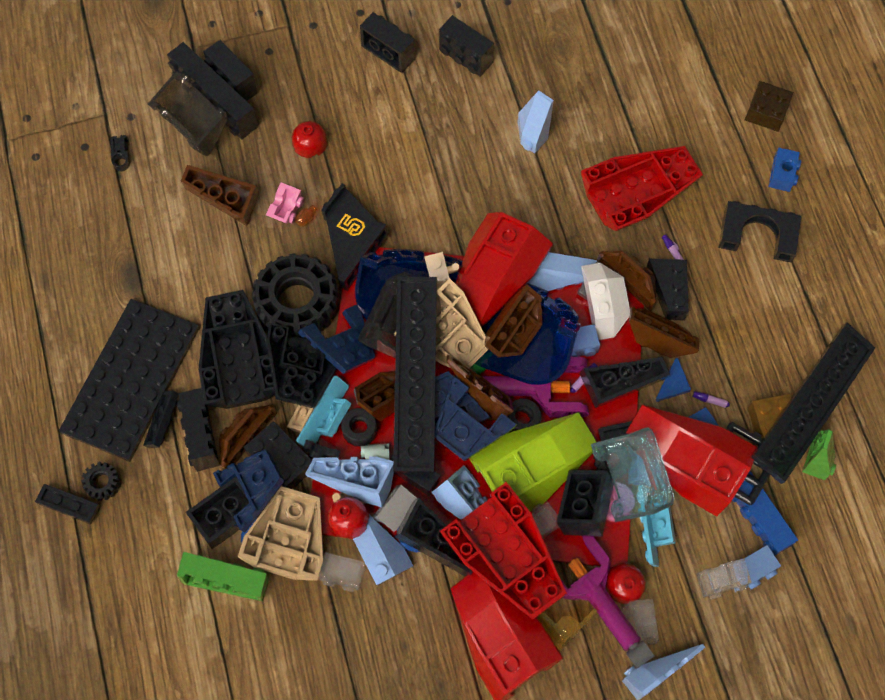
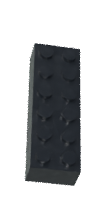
[167,42,258,140]

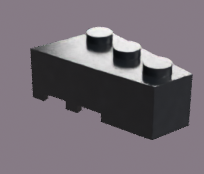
[646,258,689,321]

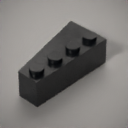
[579,357,670,408]
[177,388,220,472]
[395,498,473,576]

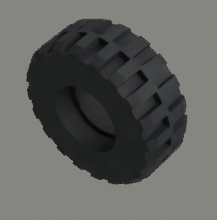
[252,253,339,339]

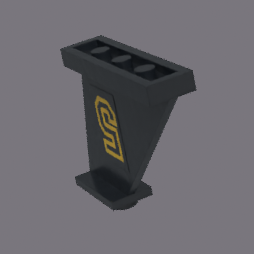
[321,183,389,291]

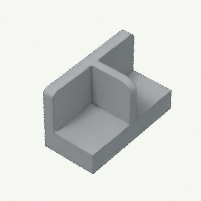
[372,485,417,531]

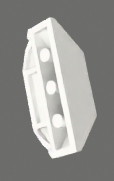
[581,263,630,340]

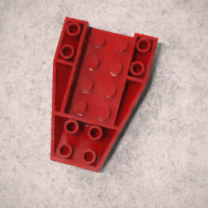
[581,146,703,231]
[455,212,553,328]
[622,404,757,517]
[440,482,567,620]
[451,572,564,700]

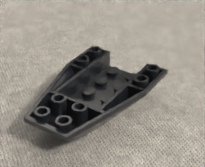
[198,290,275,409]

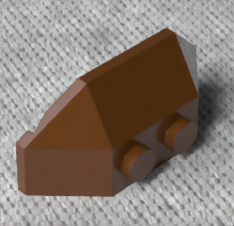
[597,251,656,311]
[484,284,542,357]
[629,307,699,358]
[354,371,395,421]
[219,405,277,470]

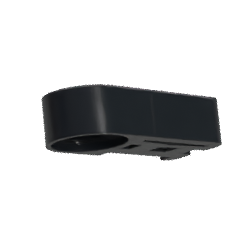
[110,135,130,171]

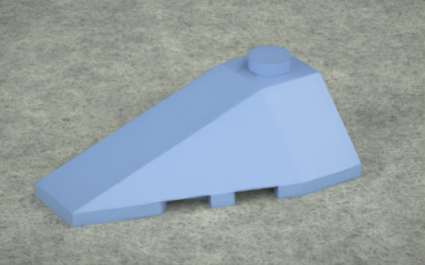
[517,91,554,153]
[305,457,394,507]

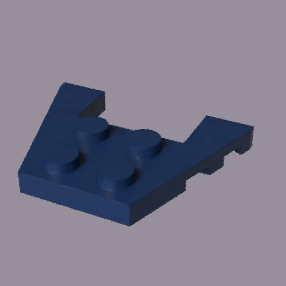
[298,304,375,374]
[435,371,490,423]
[435,377,517,461]
[213,449,284,533]

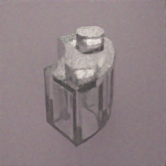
[696,558,752,600]

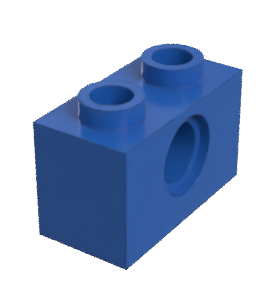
[768,147,801,192]

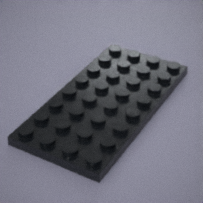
[59,299,200,462]

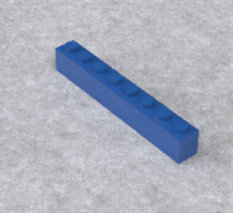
[689,407,798,556]

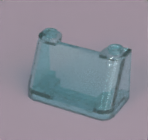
[591,427,674,522]

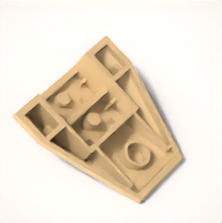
[394,278,488,368]
[238,486,323,581]

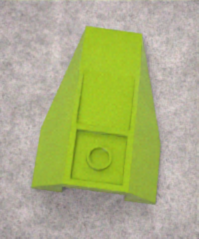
[469,412,599,512]

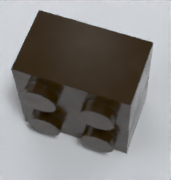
[745,81,794,132]

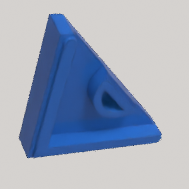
[656,358,691,402]

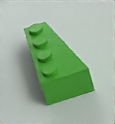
[176,551,269,602]

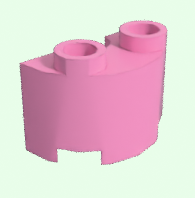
[266,183,304,224]

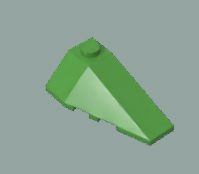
[802,430,836,480]

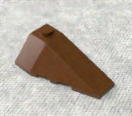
[447,354,514,420]

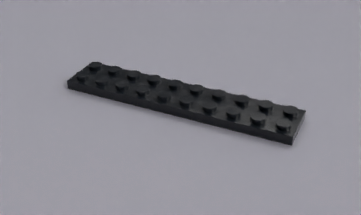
[393,277,437,473]
[751,322,875,484]

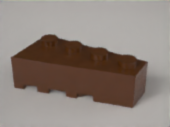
[181,165,259,226]

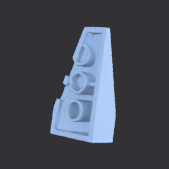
[522,252,597,295]
[432,466,487,520]
[353,515,413,585]
[622,644,705,700]

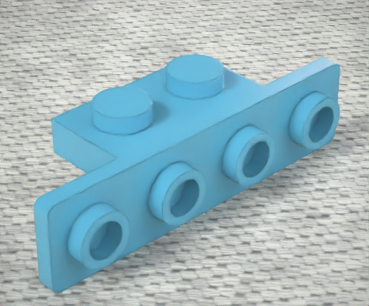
[296,376,351,446]
[637,485,676,567]

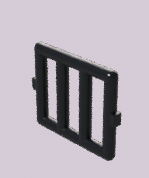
[726,422,770,505]

